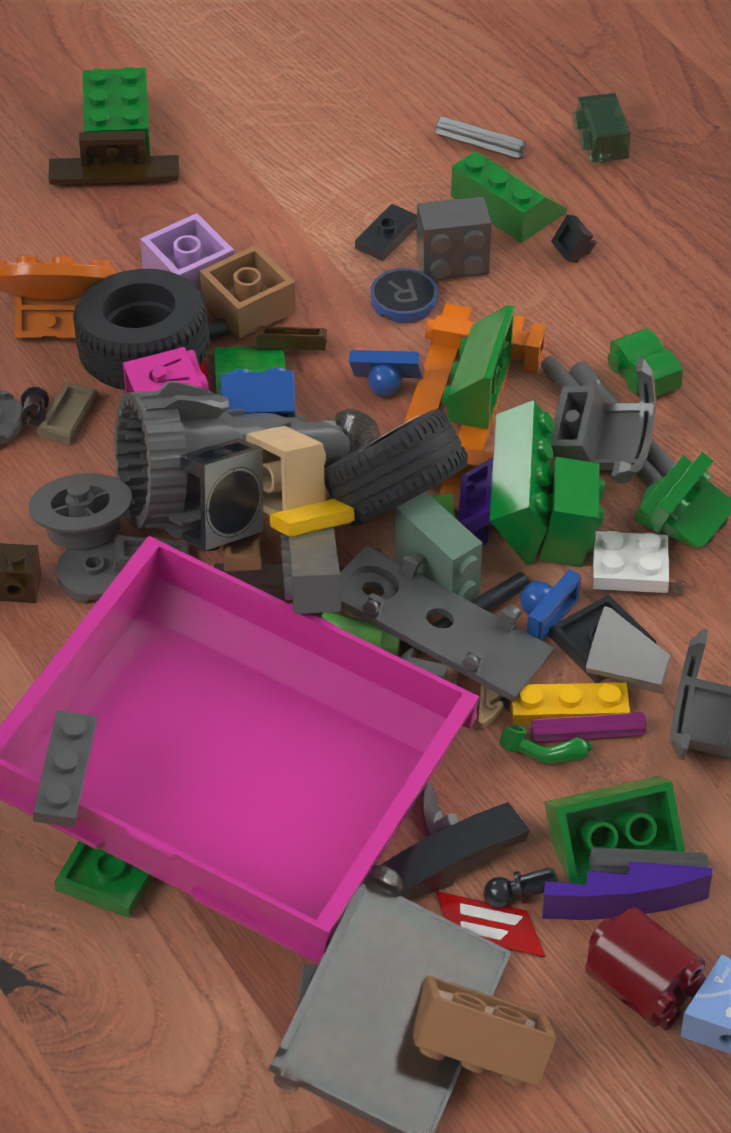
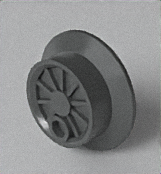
[29,473,132,549]

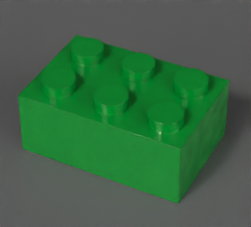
[82,67,151,156]

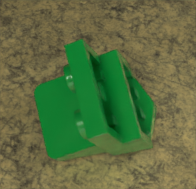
[633,451,731,549]

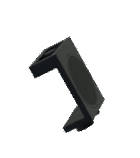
[180,438,263,551]

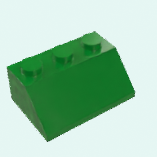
[451,151,567,243]
[442,305,515,429]
[544,776,685,884]

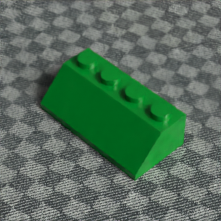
[490,400,554,565]

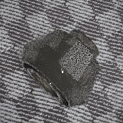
[335,409,380,454]

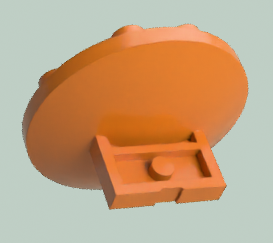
[0,256,119,339]

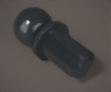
[483,868,558,909]

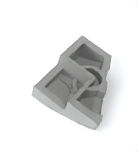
[586,606,671,694]

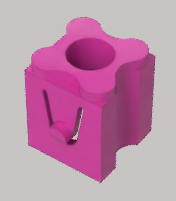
[123,347,209,393]

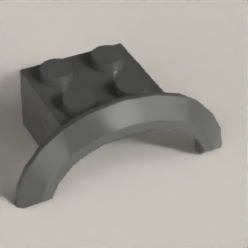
[551,356,656,484]
[669,629,731,760]

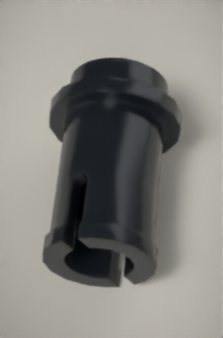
[21,386,49,425]

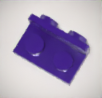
[458,457,494,546]

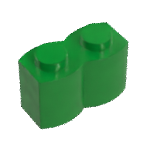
[608,328,683,398]

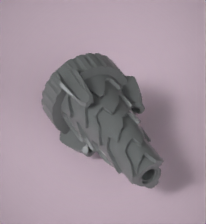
[114,381,350,538]

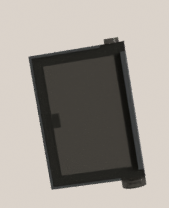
[268,865,511,1133]

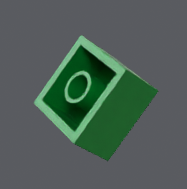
[538,457,605,567]

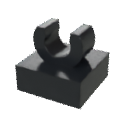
[551,215,597,263]

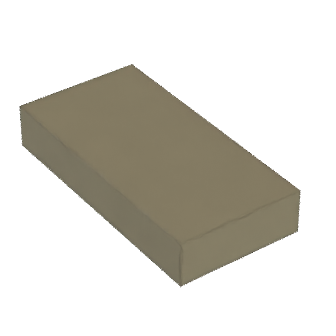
[37,382,98,446]

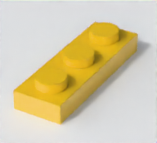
[511,683,630,725]

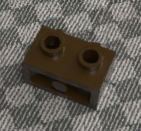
[0,543,42,603]

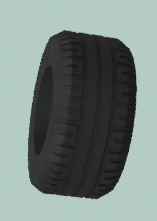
[73,269,210,390]
[324,409,468,526]

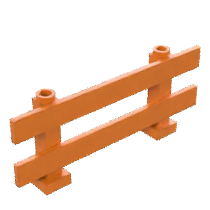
[404,303,546,515]

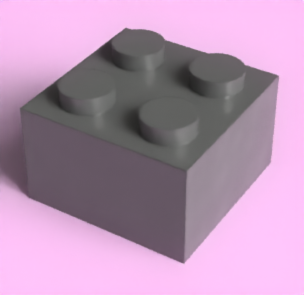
[416,196,491,280]

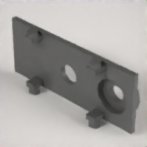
[340,545,555,702]

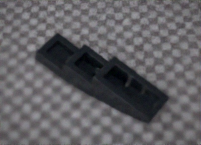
[364,802,530,901]

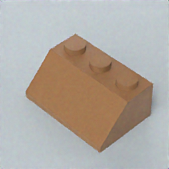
[413,975,556,1087]

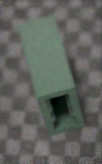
[395,491,482,601]

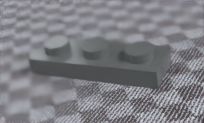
[33,710,97,828]

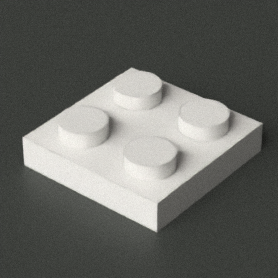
[593,531,669,593]

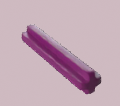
[530,712,647,742]

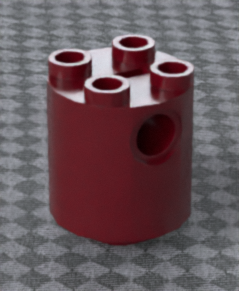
[585,907,707,1030]

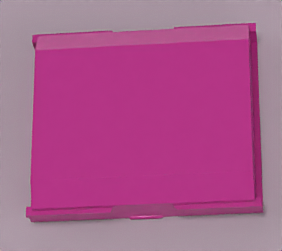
[0,536,479,965]

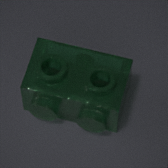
[572,93,631,163]

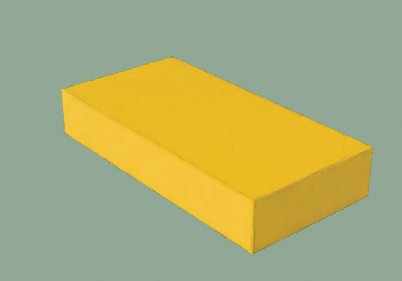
[270,499,354,537]

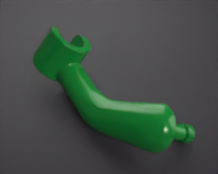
[499,724,592,765]

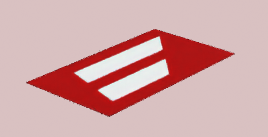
[435,891,545,957]

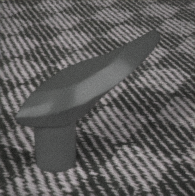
[422,783,459,835]

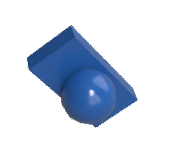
[349,350,424,397]
[520,569,581,641]

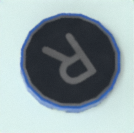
[371,268,438,323]

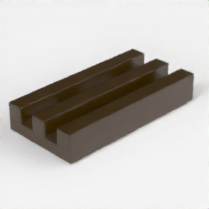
[256,326,327,350]

